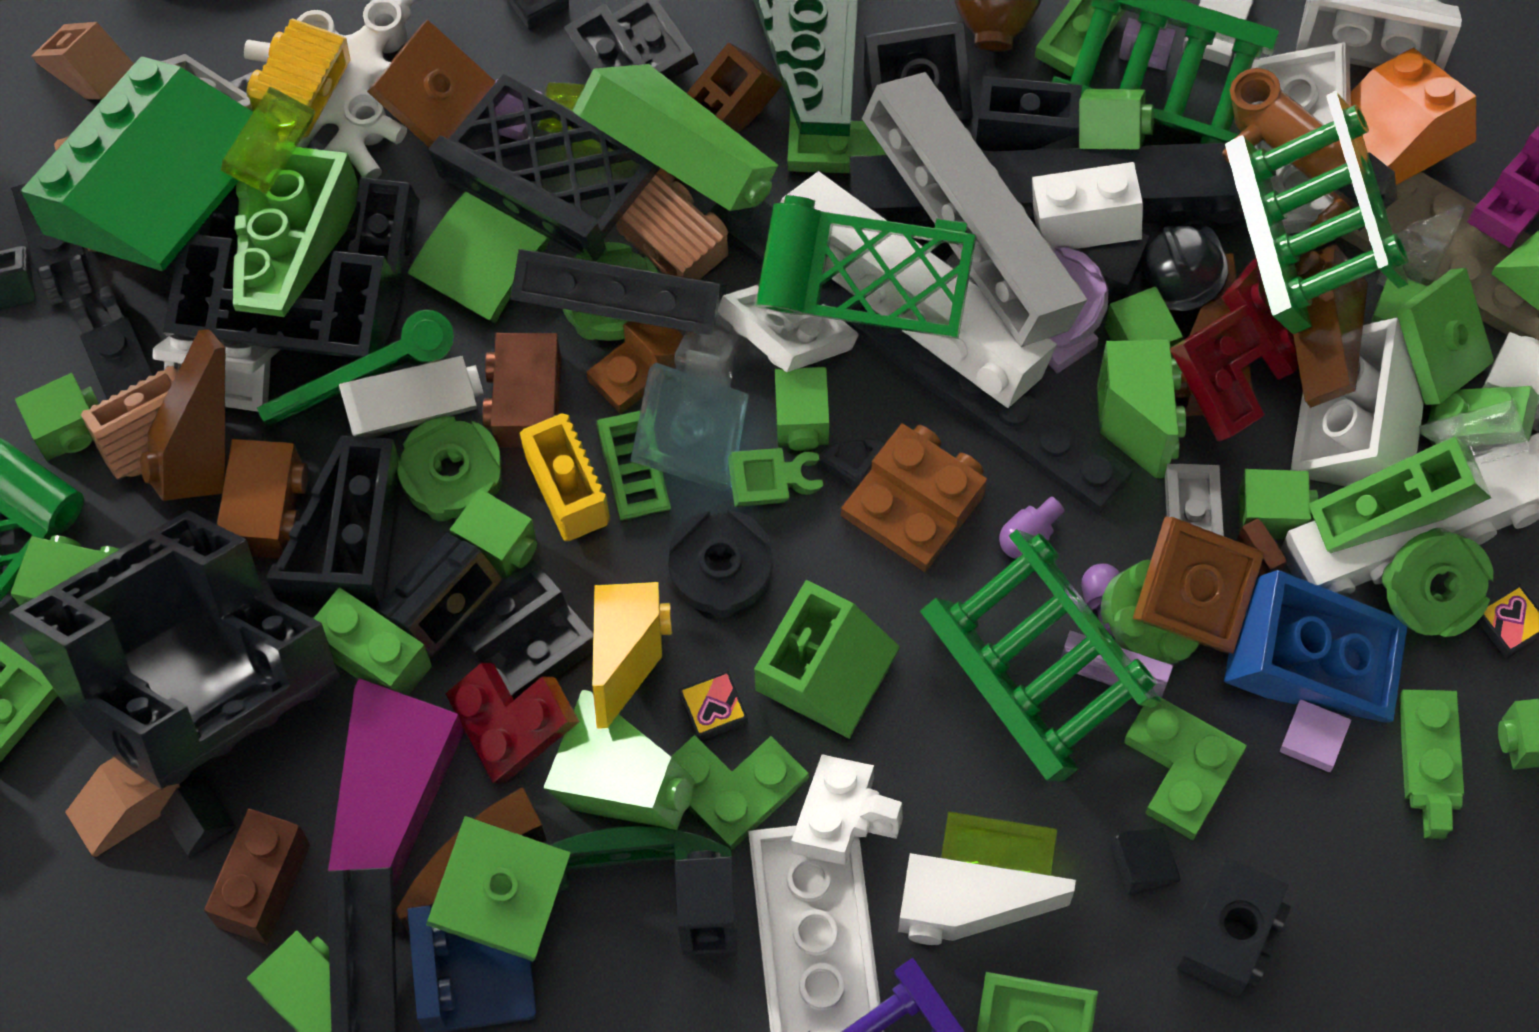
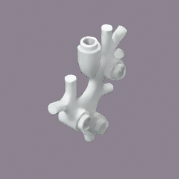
[244,0,415,179]

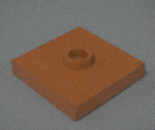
[367,19,496,147]
[1133,517,1265,654]

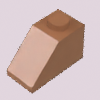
[31,22,134,99]
[66,757,181,858]

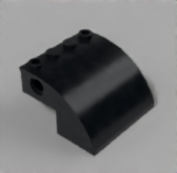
[163,177,420,359]
[9,510,340,789]

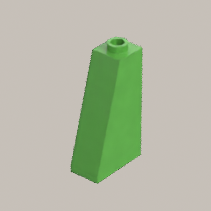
[572,64,779,211]

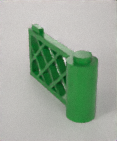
[755,195,977,339]
[257,310,454,427]
[0,438,84,602]

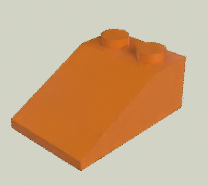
[1351,47,1476,185]

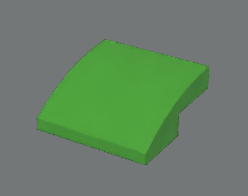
[408,192,551,323]

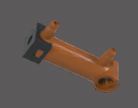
[1222,68,1397,231]

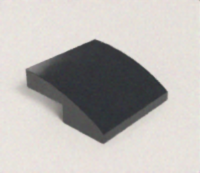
[564,0,699,79]
[456,560,594,700]

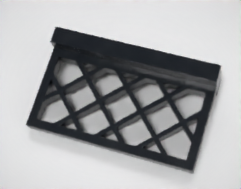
[428,74,660,262]

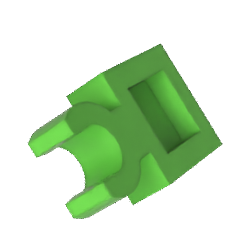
[728,448,823,507]

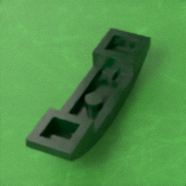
[551,826,731,892]

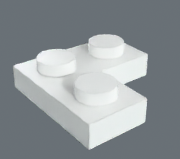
[718,285,859,373]

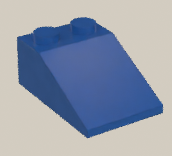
[1224,570,1407,723]

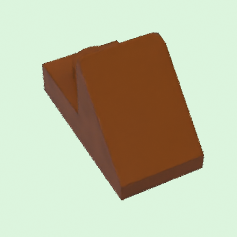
[586,321,697,415]

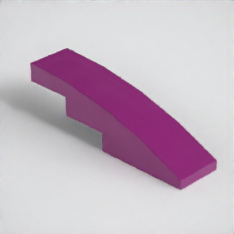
[1467,126,1539,248]

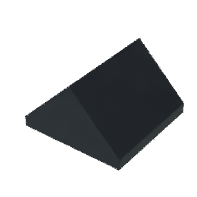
[863,20,973,120]

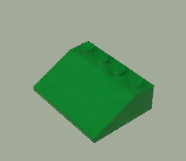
[21,56,279,271]

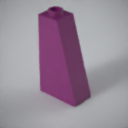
[328,678,464,889]

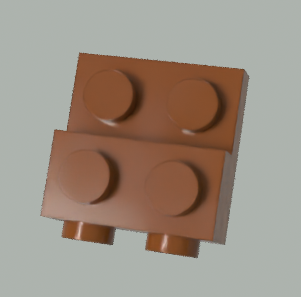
[841,423,987,573]

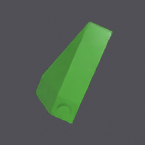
[233,144,359,317]

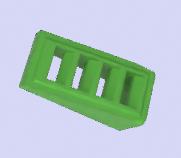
[596,409,671,521]

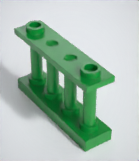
[1052,0,1279,144]
[1225,91,1409,334]
[920,529,1161,782]

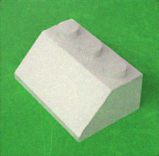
[1296,0,1462,70]
[1290,318,1424,486]

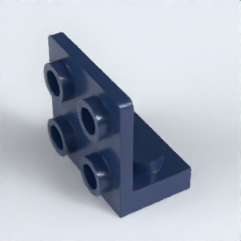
[407,905,537,1032]

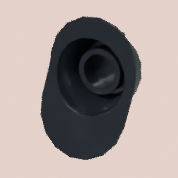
[1142,224,1229,312]

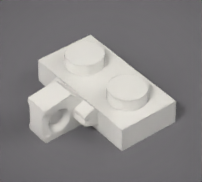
[791,755,903,865]

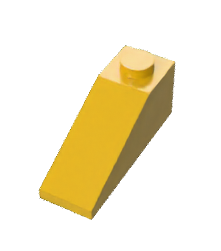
[592,582,672,729]

